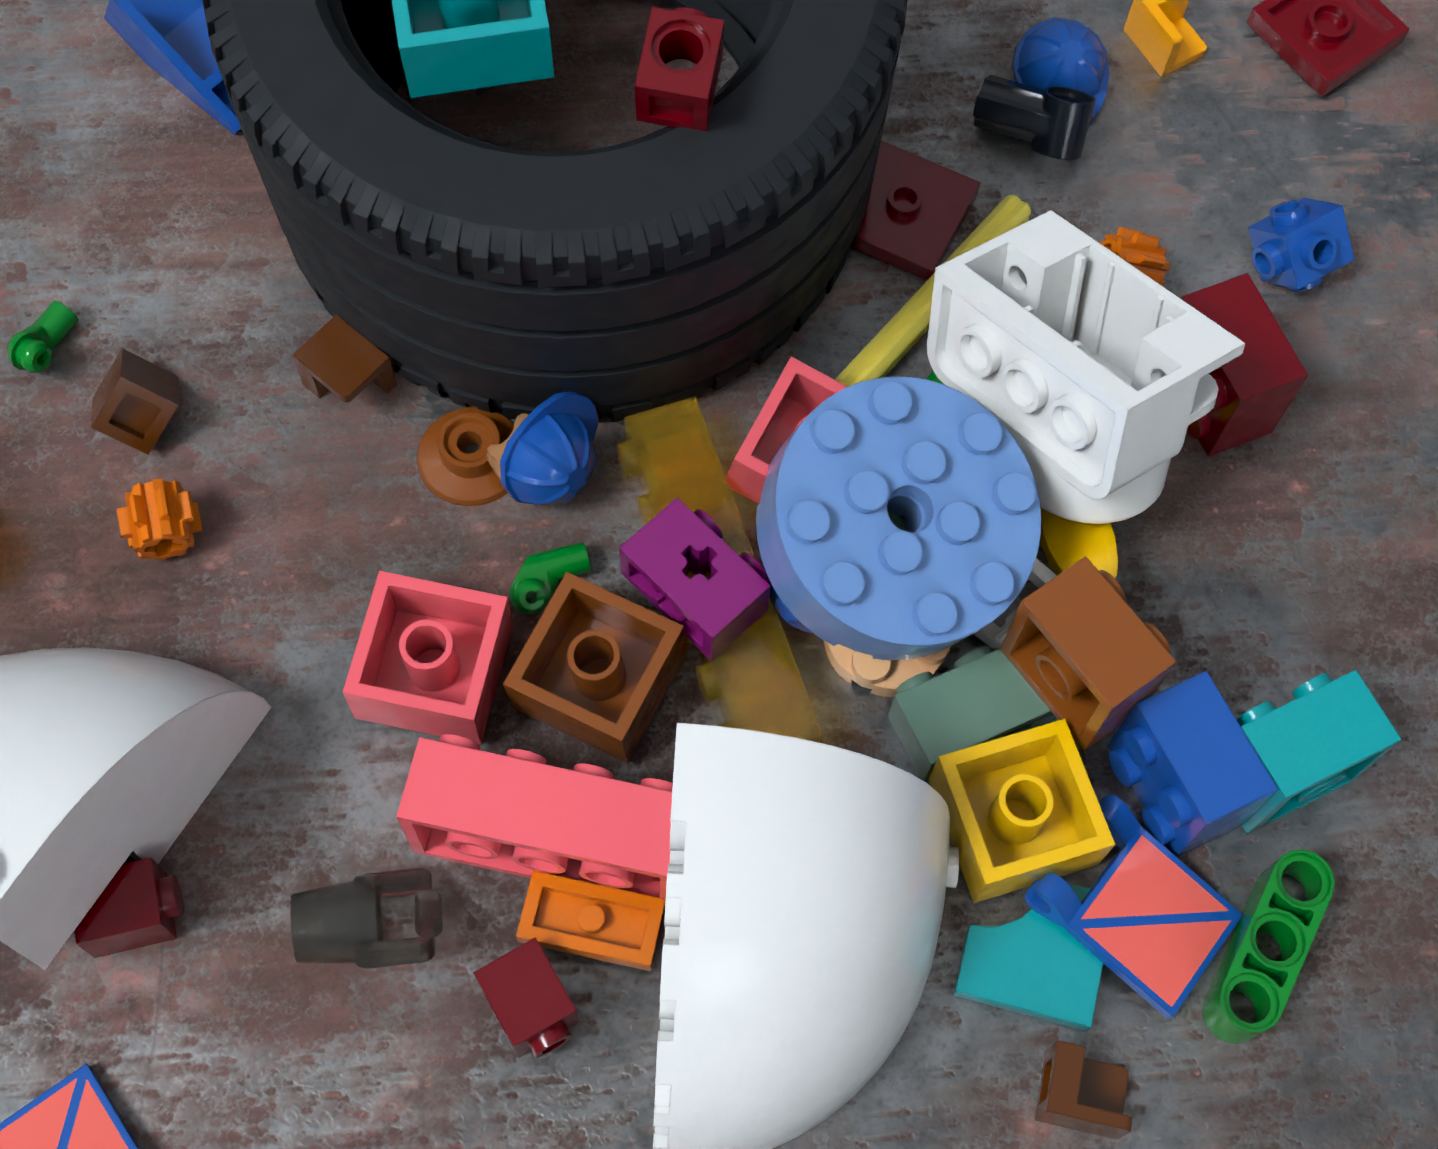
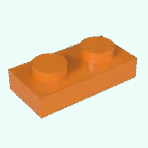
[516,870,666,971]

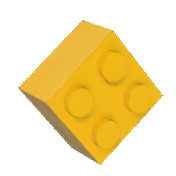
[928,719,1115,904]

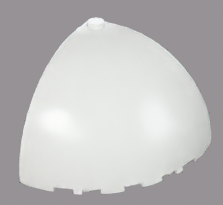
[0,647,272,970]
[653,723,959,1149]

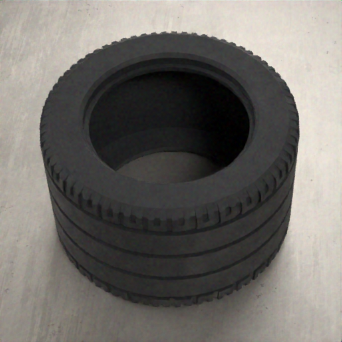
[202,0,908,423]

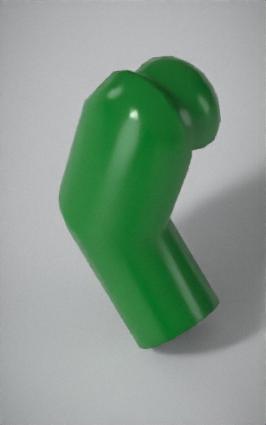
[510,542,591,614]

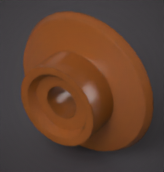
[417,407,514,506]

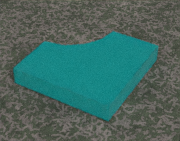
[952,883,1103,1031]

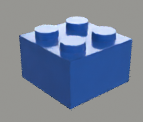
[1107,671,1279,857]

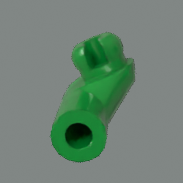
[7,300,79,373]

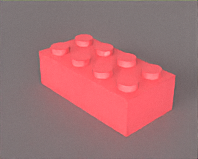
[396,734,673,899]

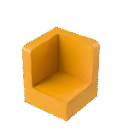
[1123,0,1207,77]

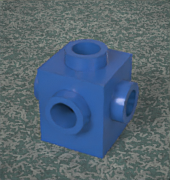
[1248,198,1355,291]

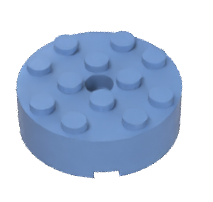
[756,377,1041,660]

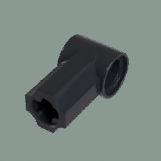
[973,75,1096,160]

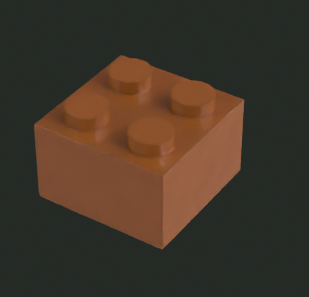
[1000,556,1176,751]
[503,572,688,764]

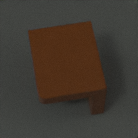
[292,315,397,403]
[91,348,179,455]
[1034,1040,1133,1140]

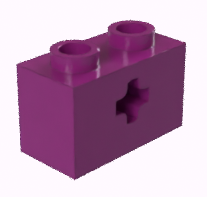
[619,497,771,661]

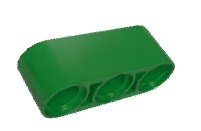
[1202,849,1335,1044]

